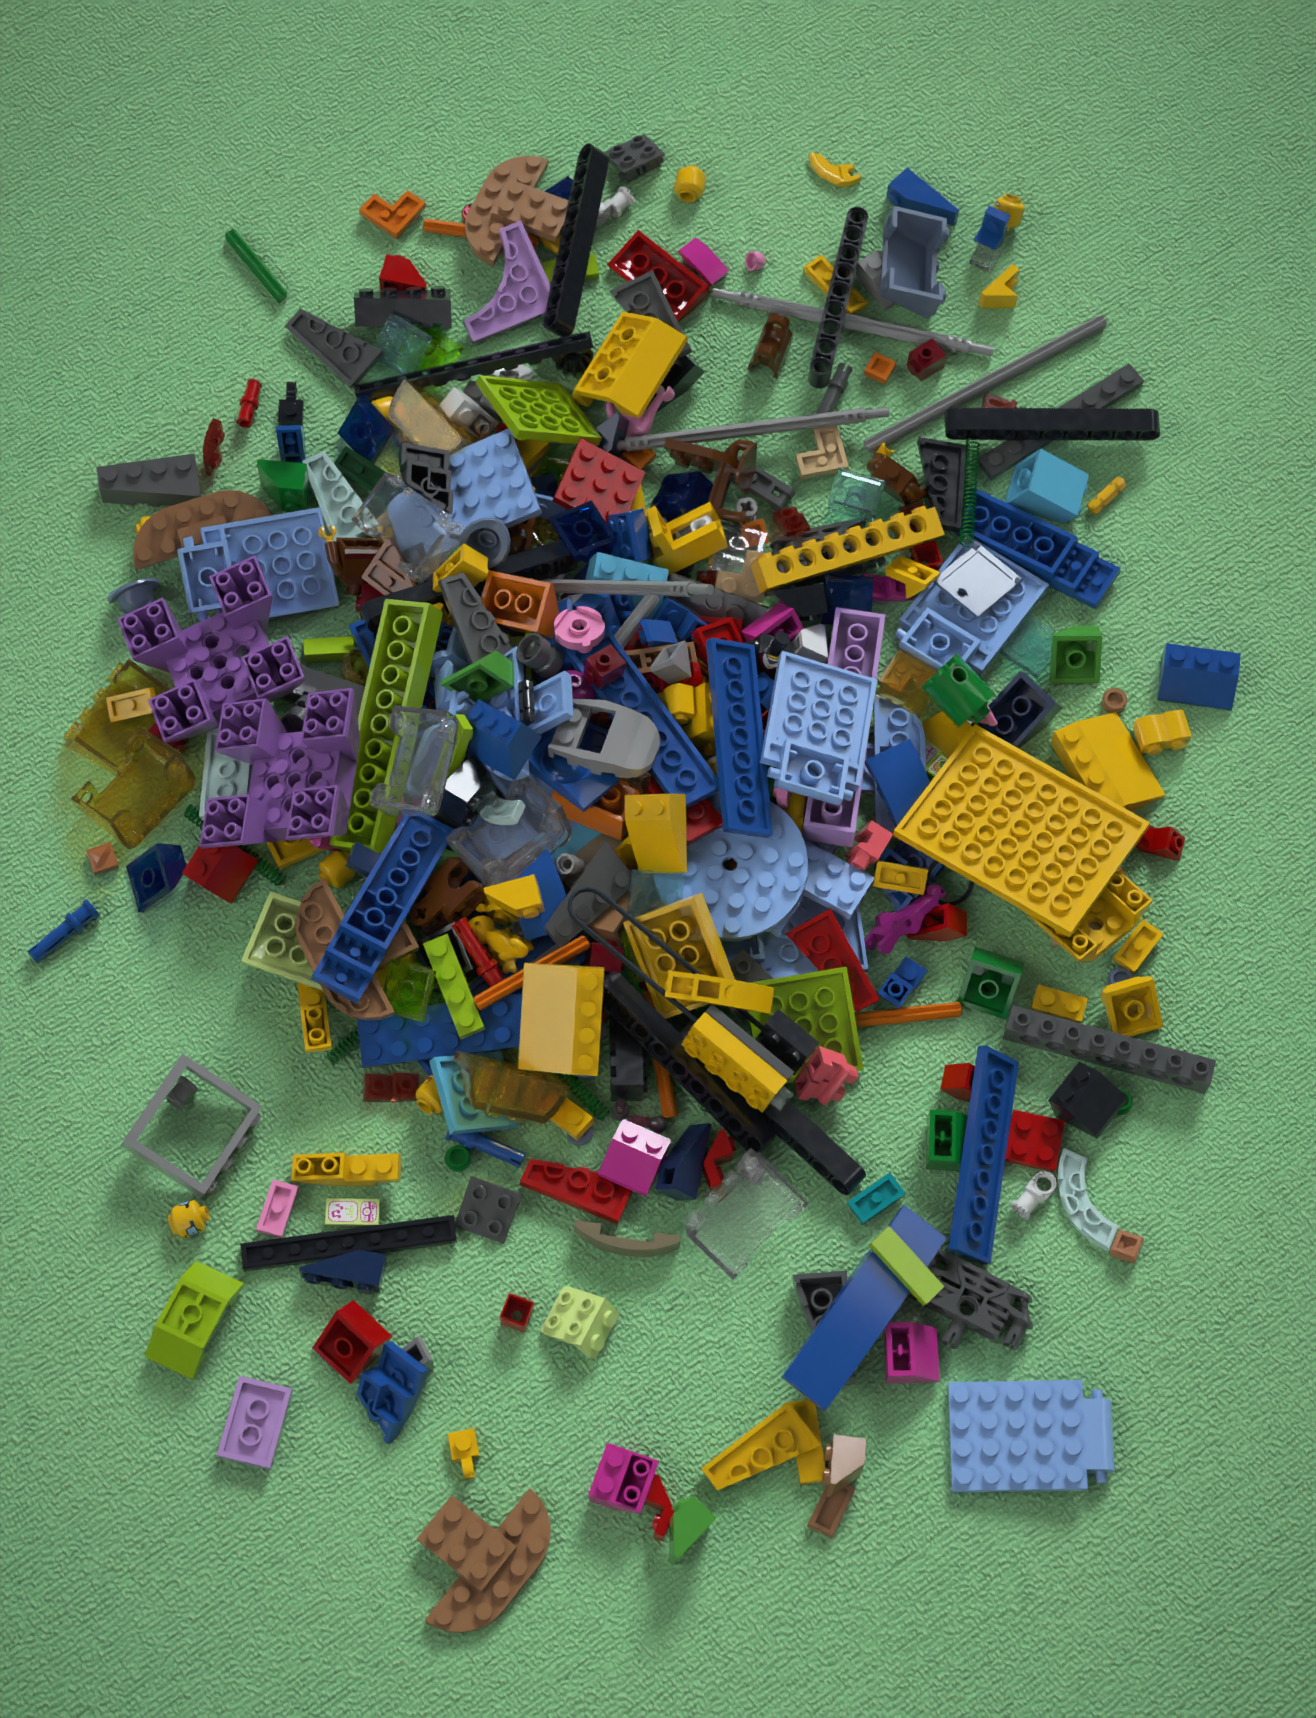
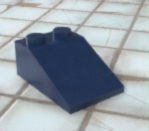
[971,671,1063,749]

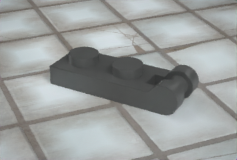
[731,456,795,513]

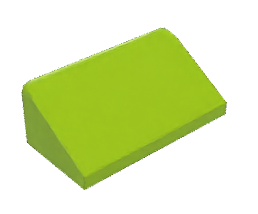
[304,636,355,663]

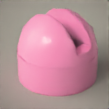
[745,251,766,271]

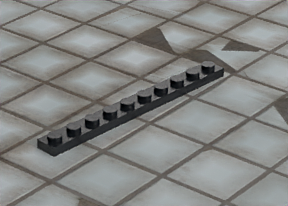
[354,331,594,403]

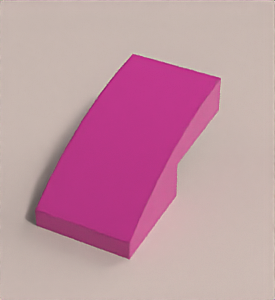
[677,237,729,287]
[859,573,914,602]

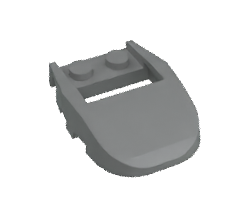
[548,699,661,778]

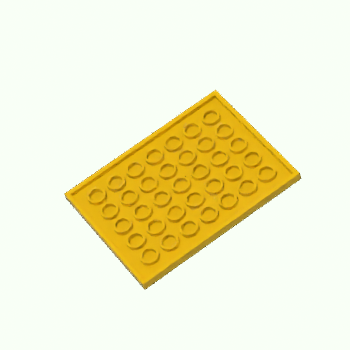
[893,724,1150,938]

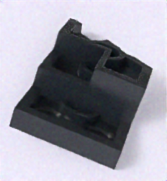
[399,442,454,514]

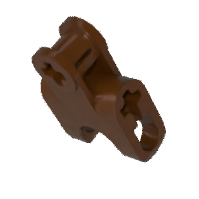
[410,857,486,935]

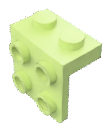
[541,1286,620,1360]

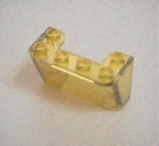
[63,659,170,777]
[71,727,195,849]

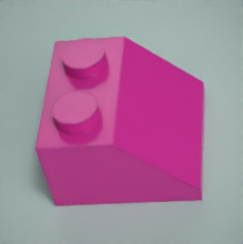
[598,1119,671,1197]

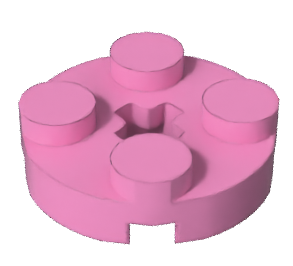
[554,606,605,653]

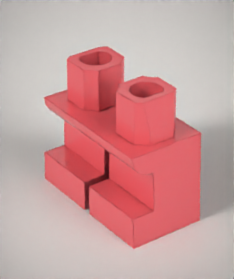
[844,821,893,871]
[793,1046,858,1106]

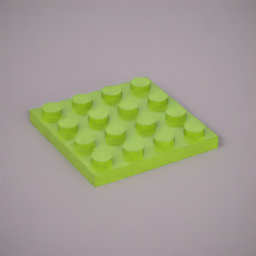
[476,375,602,446]
[747,967,864,1083]

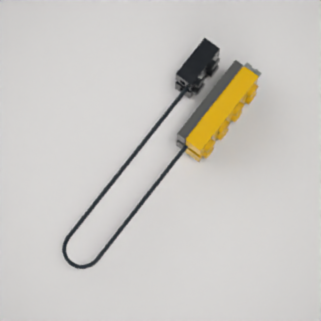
[567,886,819,1112]

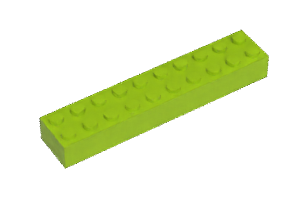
[329,599,443,855]

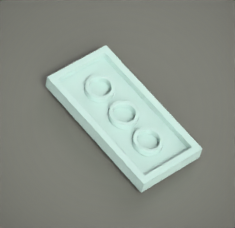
[199,728,253,821]

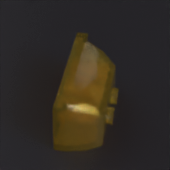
[388,380,478,456]
[453,1051,570,1123]

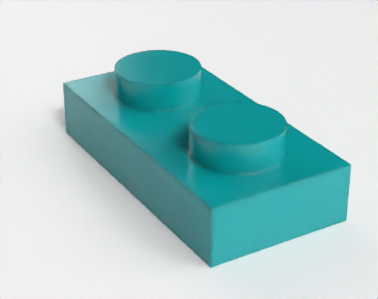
[846,1172,906,1226]

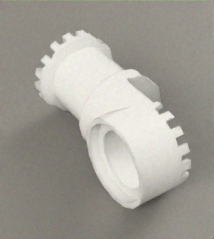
[596,187,635,226]
[1010,1171,1057,1220]

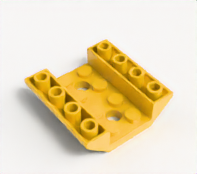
[571,311,688,418]
[1022,870,1153,962]

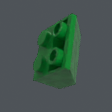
[925,1109,968,1171]

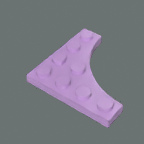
[463,221,551,344]

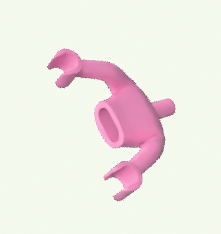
[605,386,675,437]

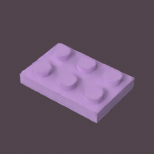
[217,1376,293,1470]

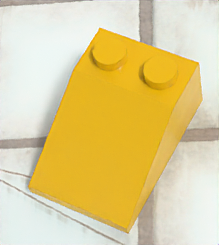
[625,794,687,873]

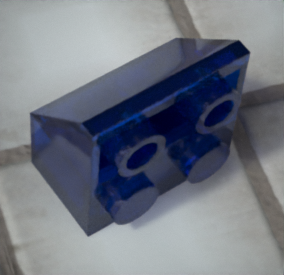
[650,471,713,523]

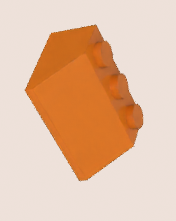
[481,570,559,639]
[550,777,644,841]

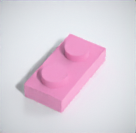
[256,1179,299,1238]

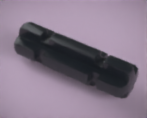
[518,679,536,726]

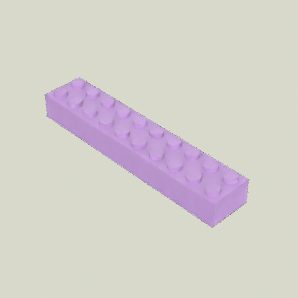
[802,607,885,847]

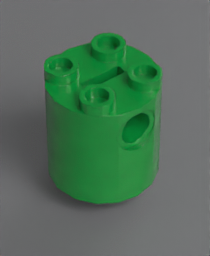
[921,653,995,727]

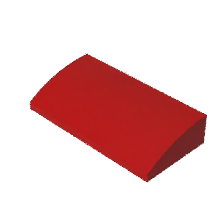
[607,230,711,322]

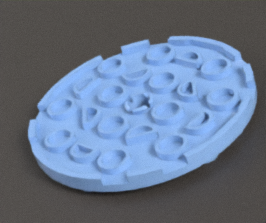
[653,792,808,941]

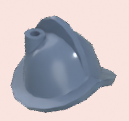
[459,518,510,569]
[108,578,160,614]

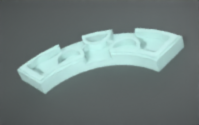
[476,774,526,825]
[1057,1148,1119,1251]

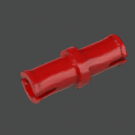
[236,379,262,428]

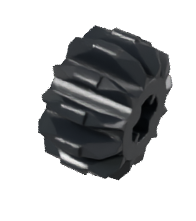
[553,348,594,378]

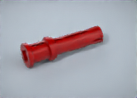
[452,917,505,988]

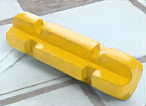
[1087,476,1126,515]

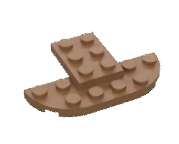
[465,155,569,267]
[133,490,273,570]
[295,878,420,1021]
[417,1488,551,1633]

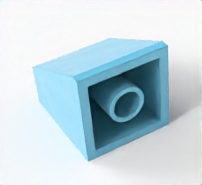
[1005,449,1089,523]

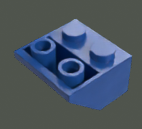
[607,508,653,562]
[572,580,635,635]

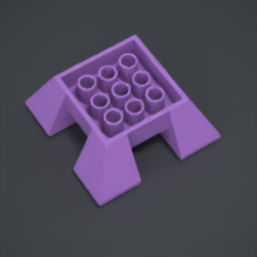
[117,556,306,743]
[199,688,360,849]

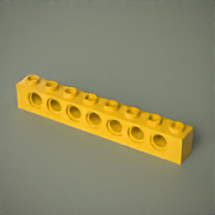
[751,506,945,594]

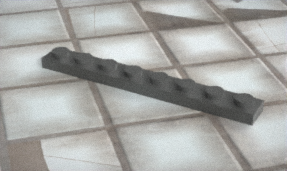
[977,363,1144,480]

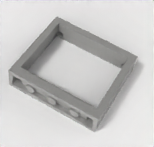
[120,1053,262,1198]

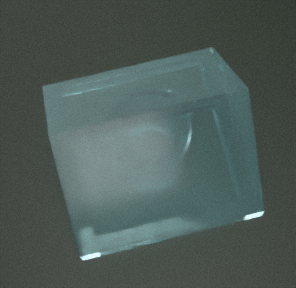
[827,467,886,523]

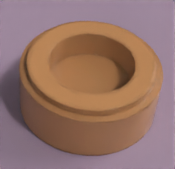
[1101,688,1127,714]

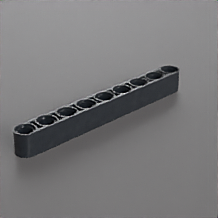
[543,143,610,337]
[808,207,868,389]
[944,408,1160,441]
[360,540,579,633]
[602,972,776,1155]
[679,1020,866,1196]

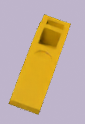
[665,970,774,1014]
[297,982,332,1053]
[291,1152,401,1186]

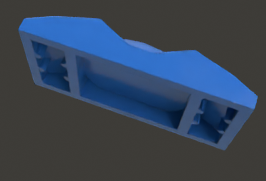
[528,727,620,812]

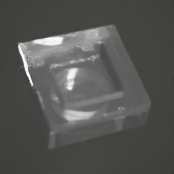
[969,243,1002,273]

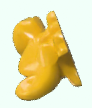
[468,915,534,974]

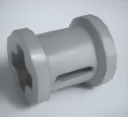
[736,497,758,526]
[165,1075,198,1111]

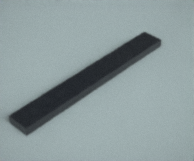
[240,1215,457,1272]

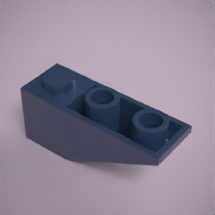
[655,1123,712,1201]
[299,1250,387,1294]

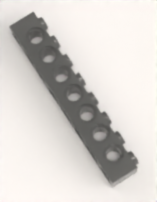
[1003,1005,1216,1094]

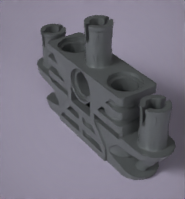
[770,518,886,600]
[908,1249,1033,1350]

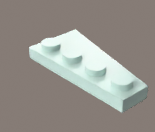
[302,451,381,541]

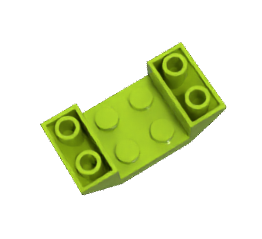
[145,1261,244,1381]

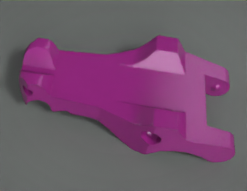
[864,884,947,954]

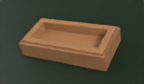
[807,1485,856,1539]

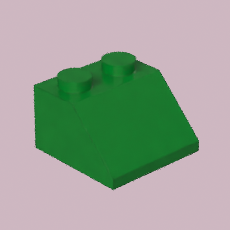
[257,459,310,513]
[957,947,1024,1020]

